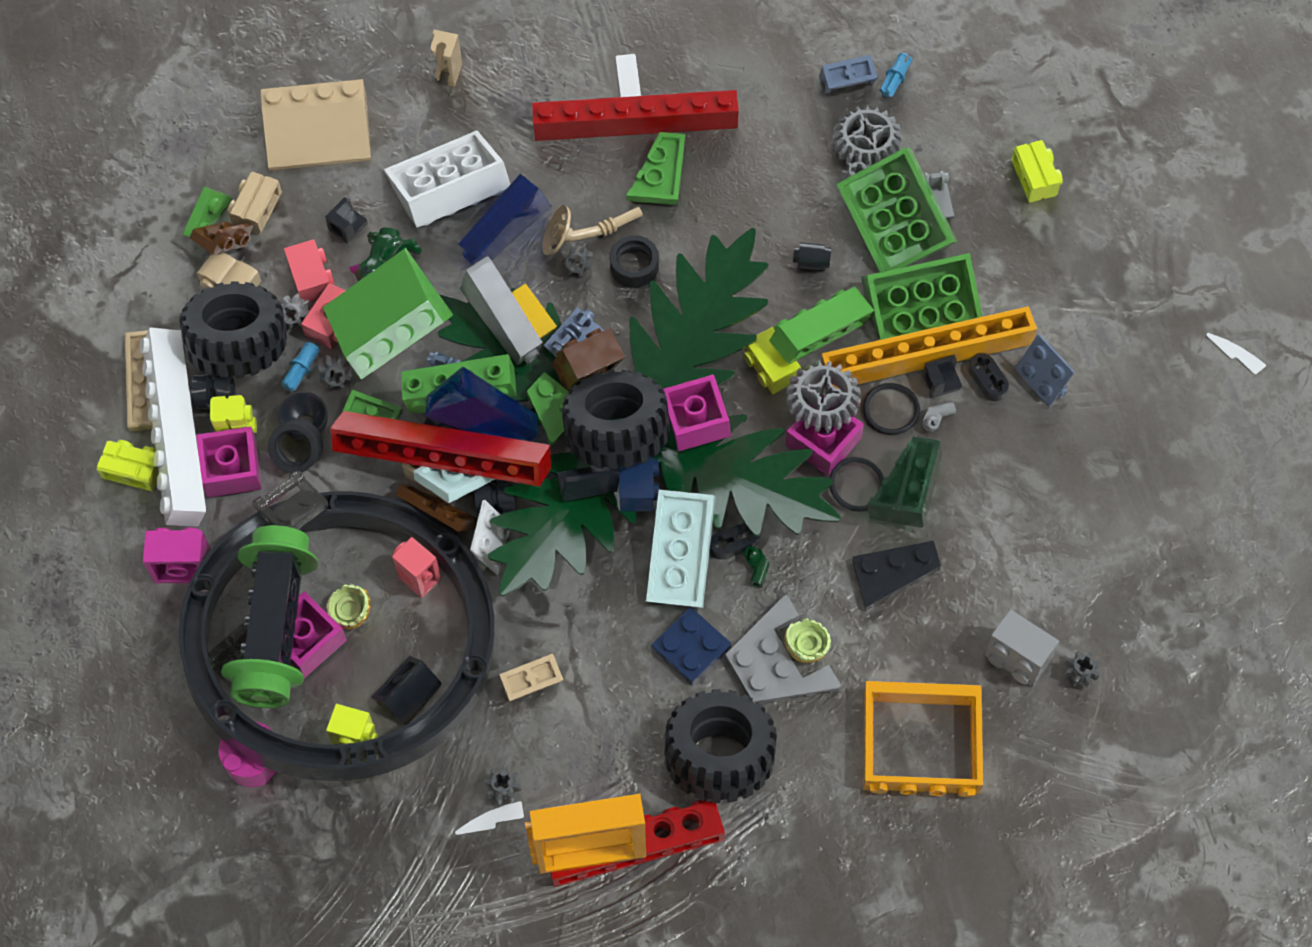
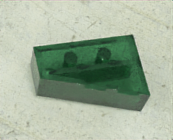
[867,436,942,528]

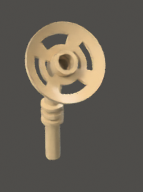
[542,205,643,256]

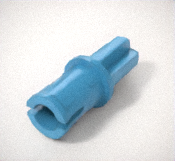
[879,53,913,98]
[281,342,320,392]

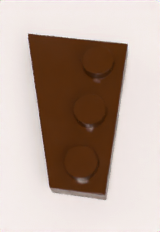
[395,484,478,533]

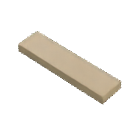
[125,330,153,432]

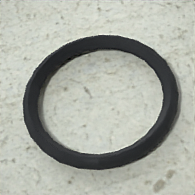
[863,383,920,435]
[829,457,886,512]

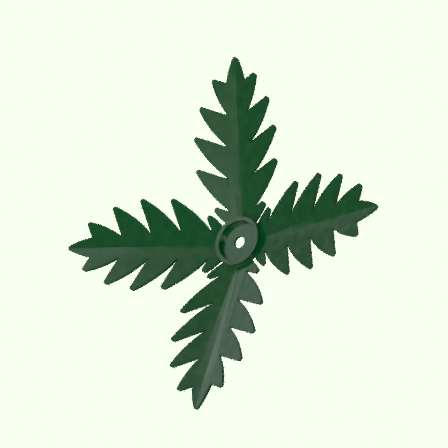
[438,228,841,597]

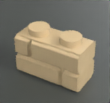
[228,172,282,235]

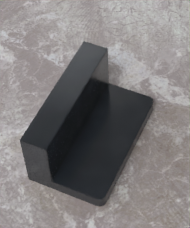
[556,466,620,501]
[371,656,442,724]

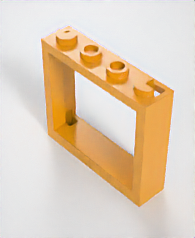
[863,681,983,797]
[525,794,646,874]

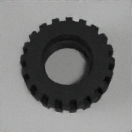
[179,281,287,379]
[562,370,670,470]
[664,689,777,803]

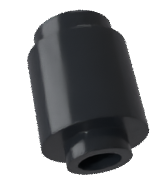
[793,242,831,270]

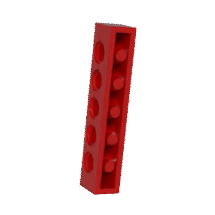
[550,799,725,888]

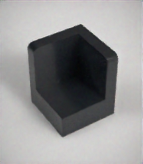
[325,196,367,244]
[922,355,962,398]

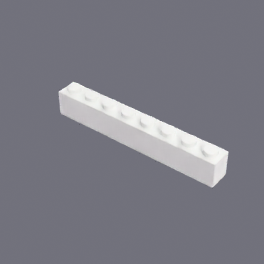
[140,328,206,526]

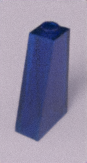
[458,173,552,265]
[425,367,538,441]

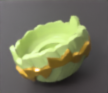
[327,585,371,629]
[784,618,831,663]

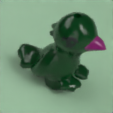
[349,227,422,282]

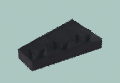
[852,541,941,611]

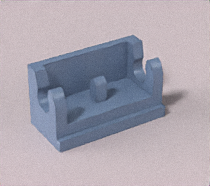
[819,55,878,94]

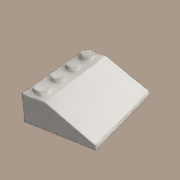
[384,131,511,228]

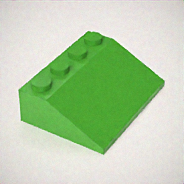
[837,147,957,272]
[323,248,453,380]
[861,253,983,340]

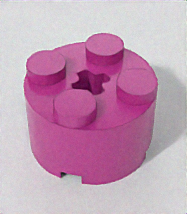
[219,722,278,788]

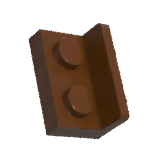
[190,222,253,255]

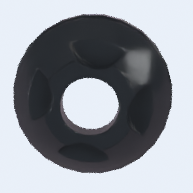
[278,392,328,440]

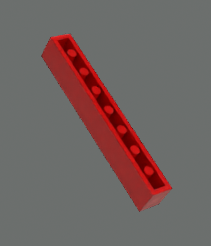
[532,90,739,141]
[330,411,551,486]

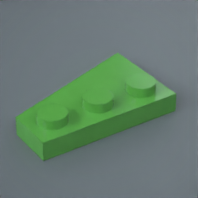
[626,132,685,205]

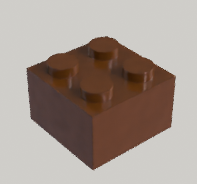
[551,328,625,391]

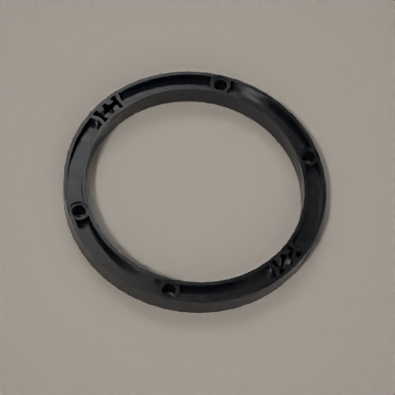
[179,491,494,781]

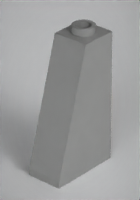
[460,256,543,366]

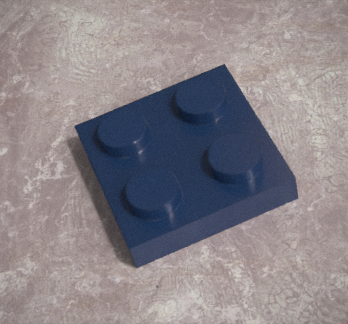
[651,607,731,685]

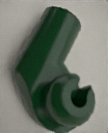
[744,546,770,588]

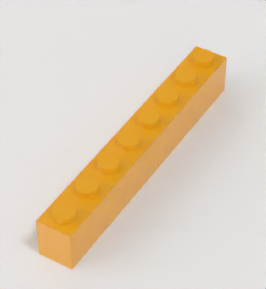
[821,306,1037,389]

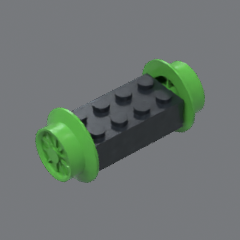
[221,525,318,708]

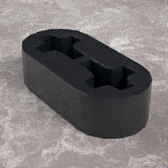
[969,353,1009,402]
[710,523,760,560]

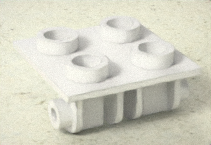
[470,500,510,575]

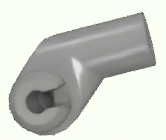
[922,401,956,431]

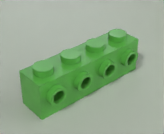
[769,287,874,365]
[401,354,516,413]

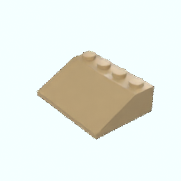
[261,79,371,171]

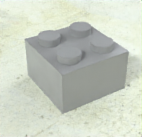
[985,609,1059,687]

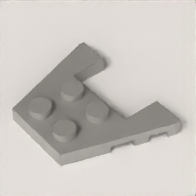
[725,595,841,704]

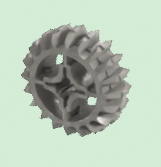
[832,105,902,166]
[786,360,861,433]

